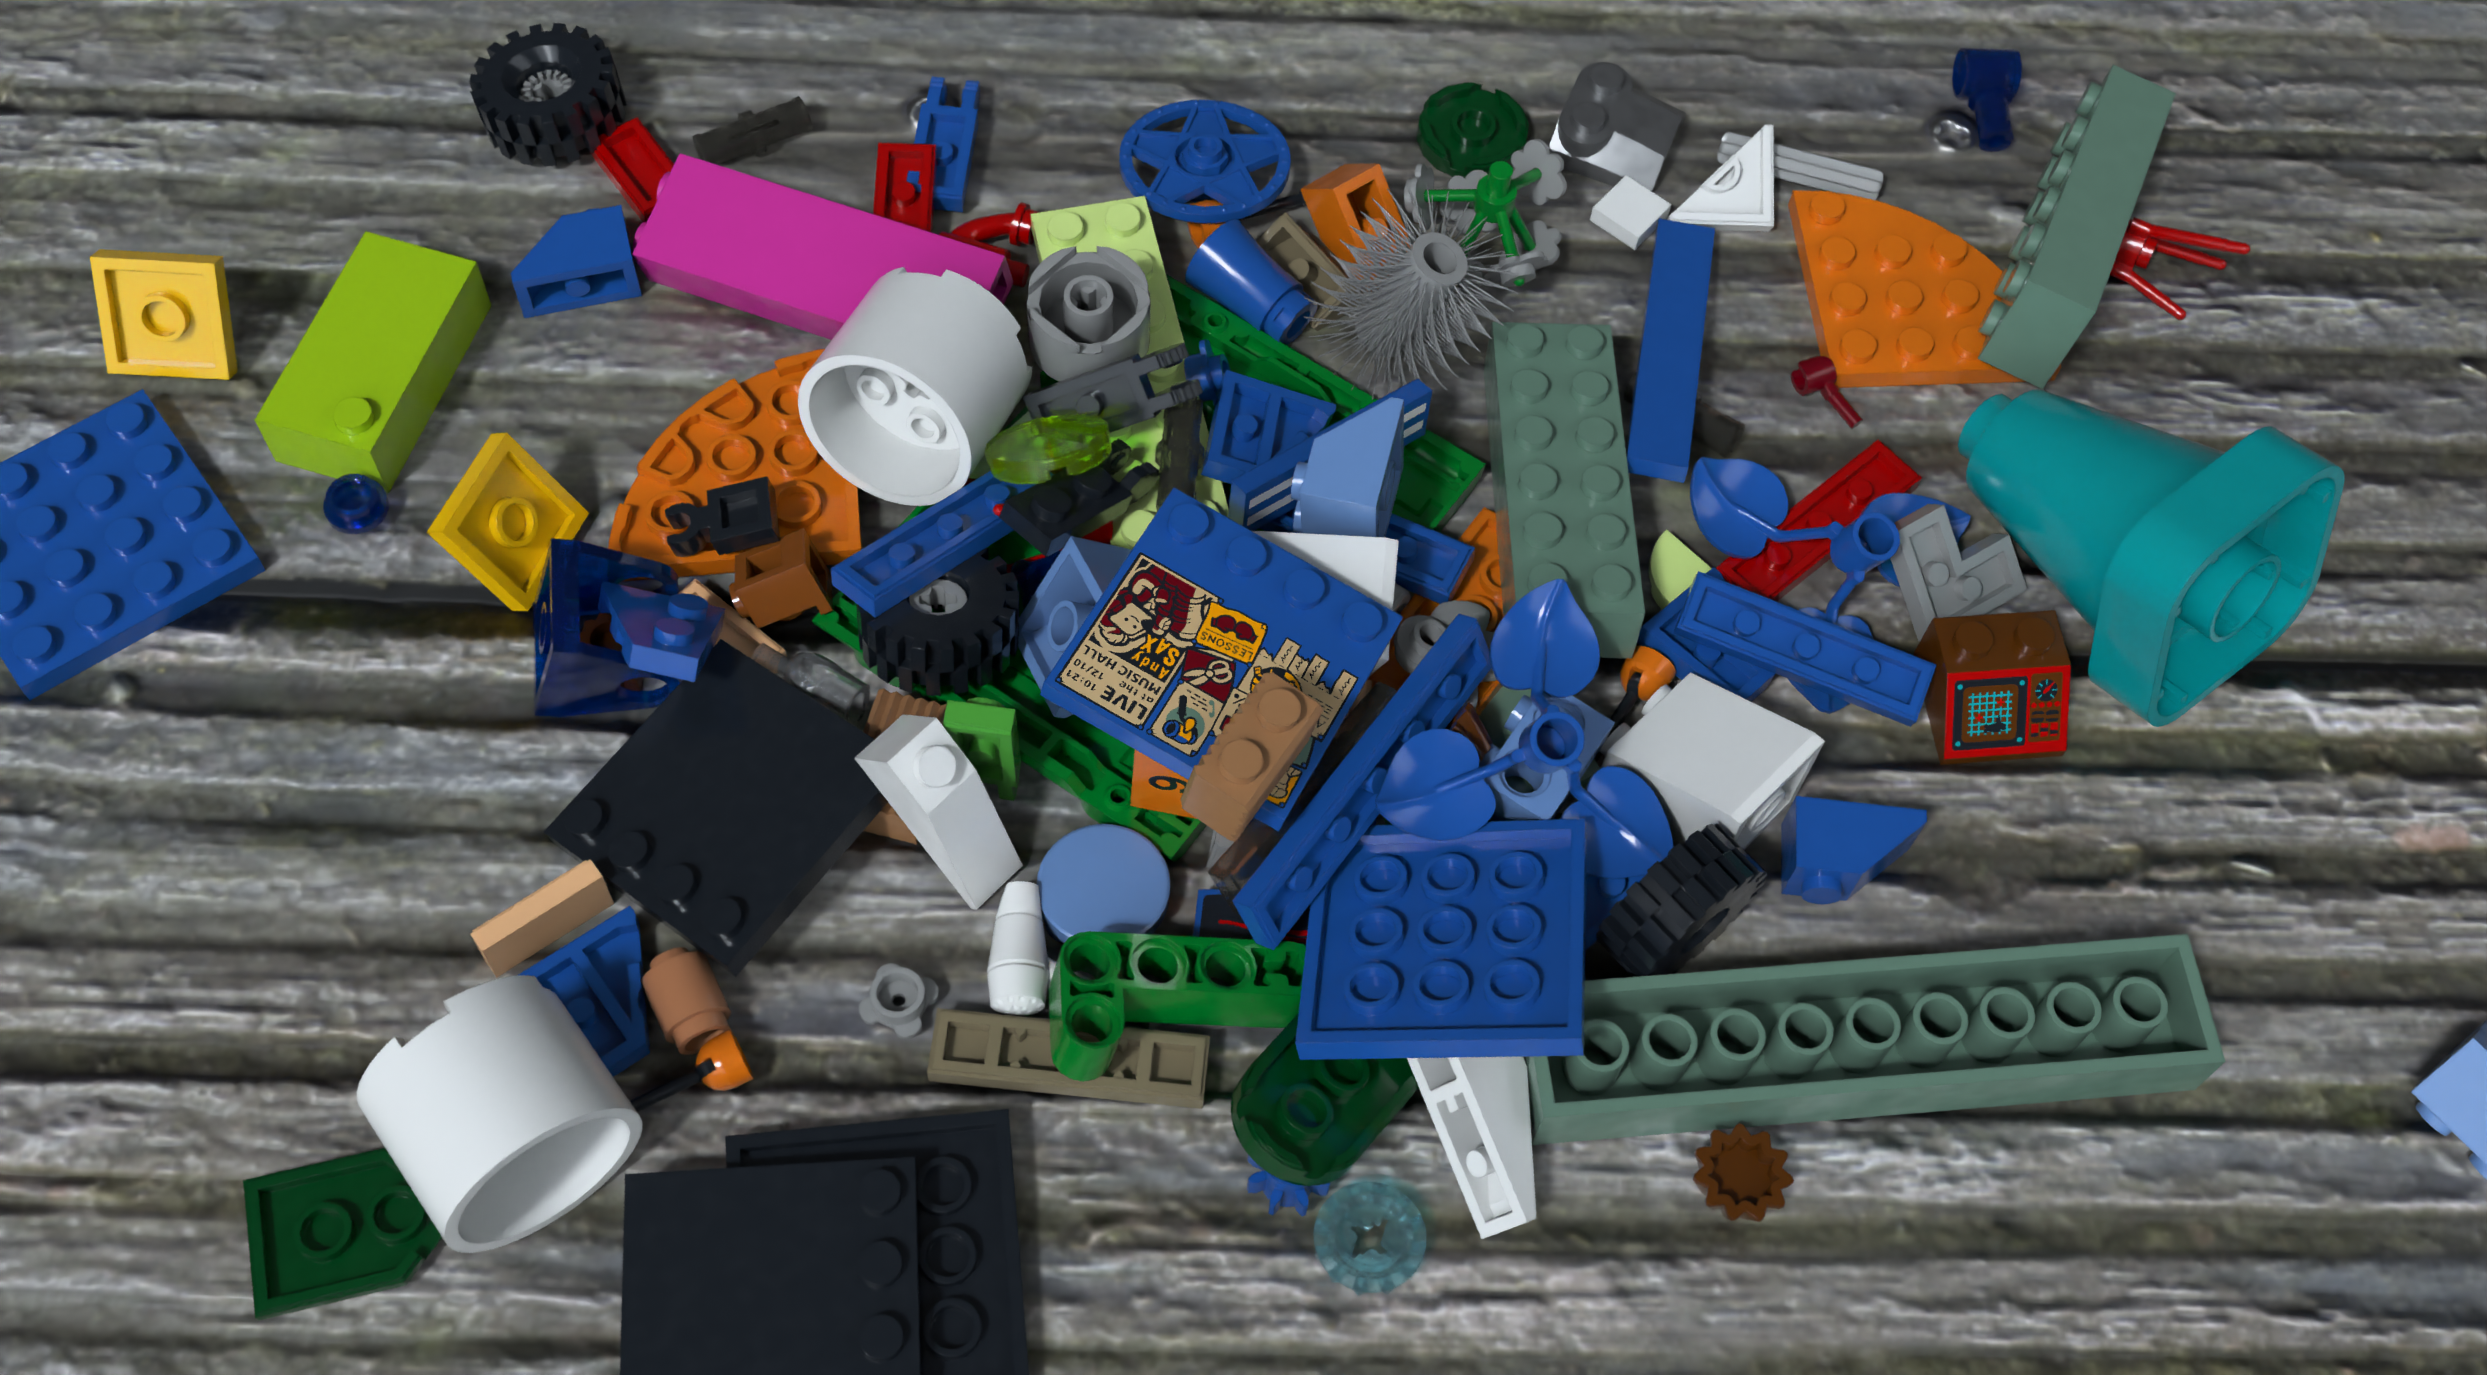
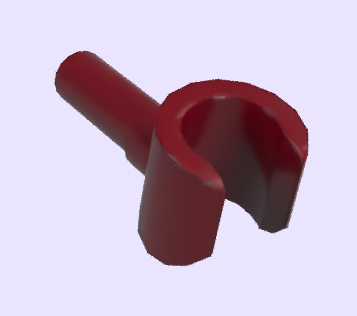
[1791,356,1863,429]

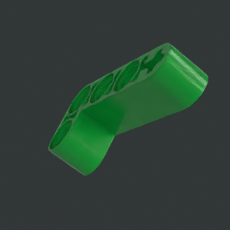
[1049,931,1306,1082]

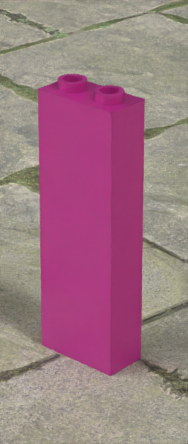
[632,153,1014,340]

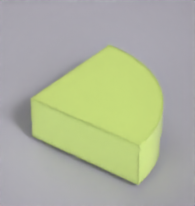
[1649,530,1712,609]

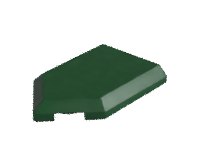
[243,1148,442,1321]

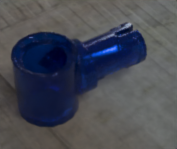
[1952,48,2022,152]

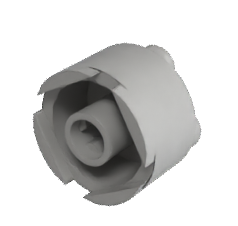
[1027,246,1150,382]

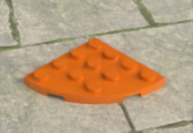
[1788,190,2061,388]
[607,349,862,582]

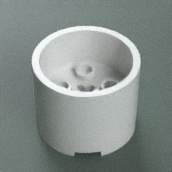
[798,267,1032,506]
[357,975,642,1253]

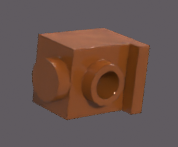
[729,528,833,629]

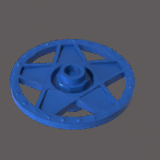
[1119,100,1291,223]

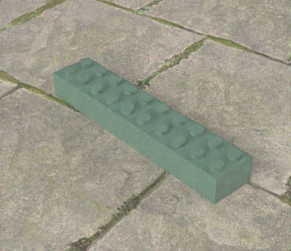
[1523,934,2226,1145]

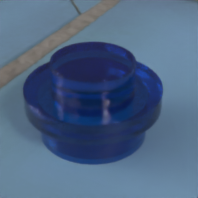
[323,474,389,534]

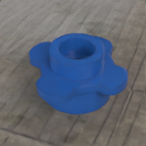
[1184,339,1231,407]

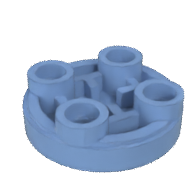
[1037,824,1170,943]

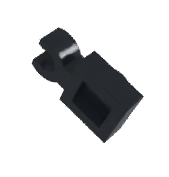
[665,476,780,557]

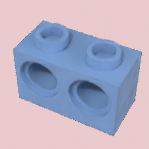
[1479,692,1615,821]

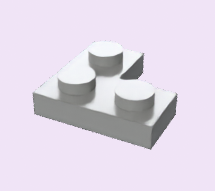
[1890,504,2027,642]

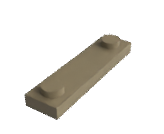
[927,1008,1210,1109]

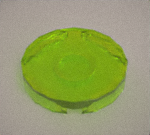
[985,414,1112,484]

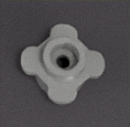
[859,963,939,1039]

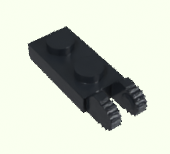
[1023,342,1203,454]
[999,438,1160,557]

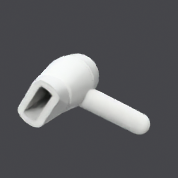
[987,881,1091,1016]

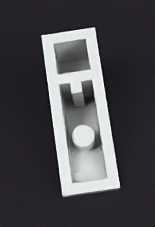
[854,714,1023,910]
[1407,1057,1537,1239]

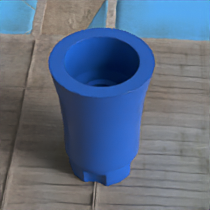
[1185,219,1318,345]

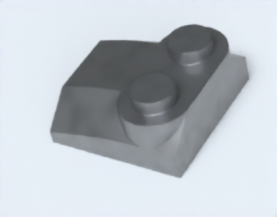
[1549,62,1686,192]

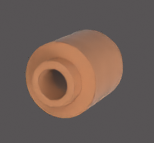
[641,947,731,1055]

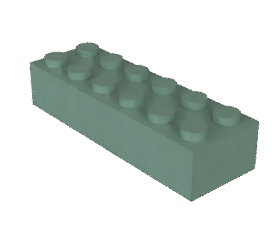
[1978,65,2176,389]
[1483,322,1645,658]

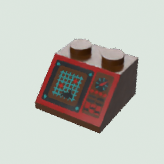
[1913,610,2071,765]

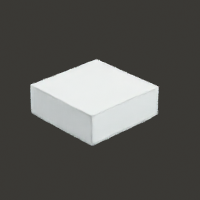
[1590,175,1672,250]

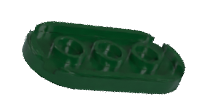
[1231,1013,1419,1186]

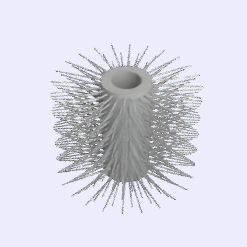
[1303,184,1519,400]

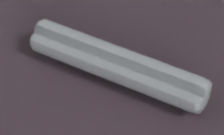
[1717,131,1883,200]

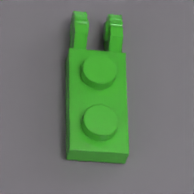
[943,697,1021,801]

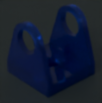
[533,538,682,717]

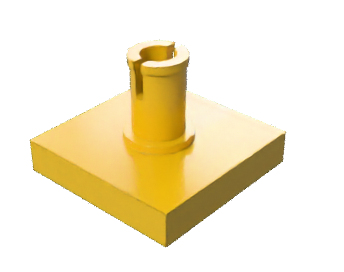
[90,249,238,380]
[426,432,589,611]

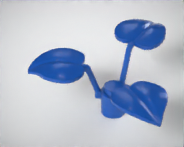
[1690,457,1971,714]
[1375,579,1674,879]

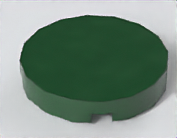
[1416,82,1529,178]

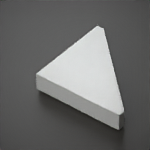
[1667,125,1774,232]

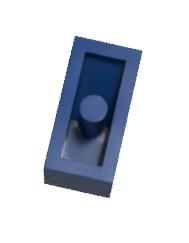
[511,205,642,318]
[1781,796,1927,904]

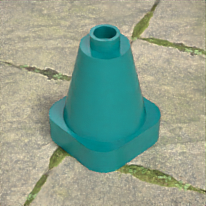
[1958,389,2345,727]

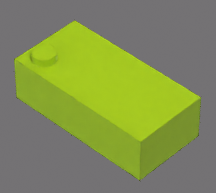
[254,231,492,493]

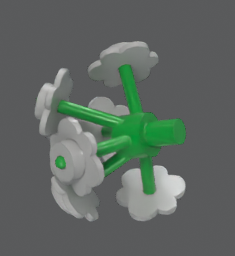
[1404,139,1567,287]

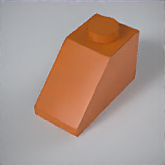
[1300,163,1409,292]

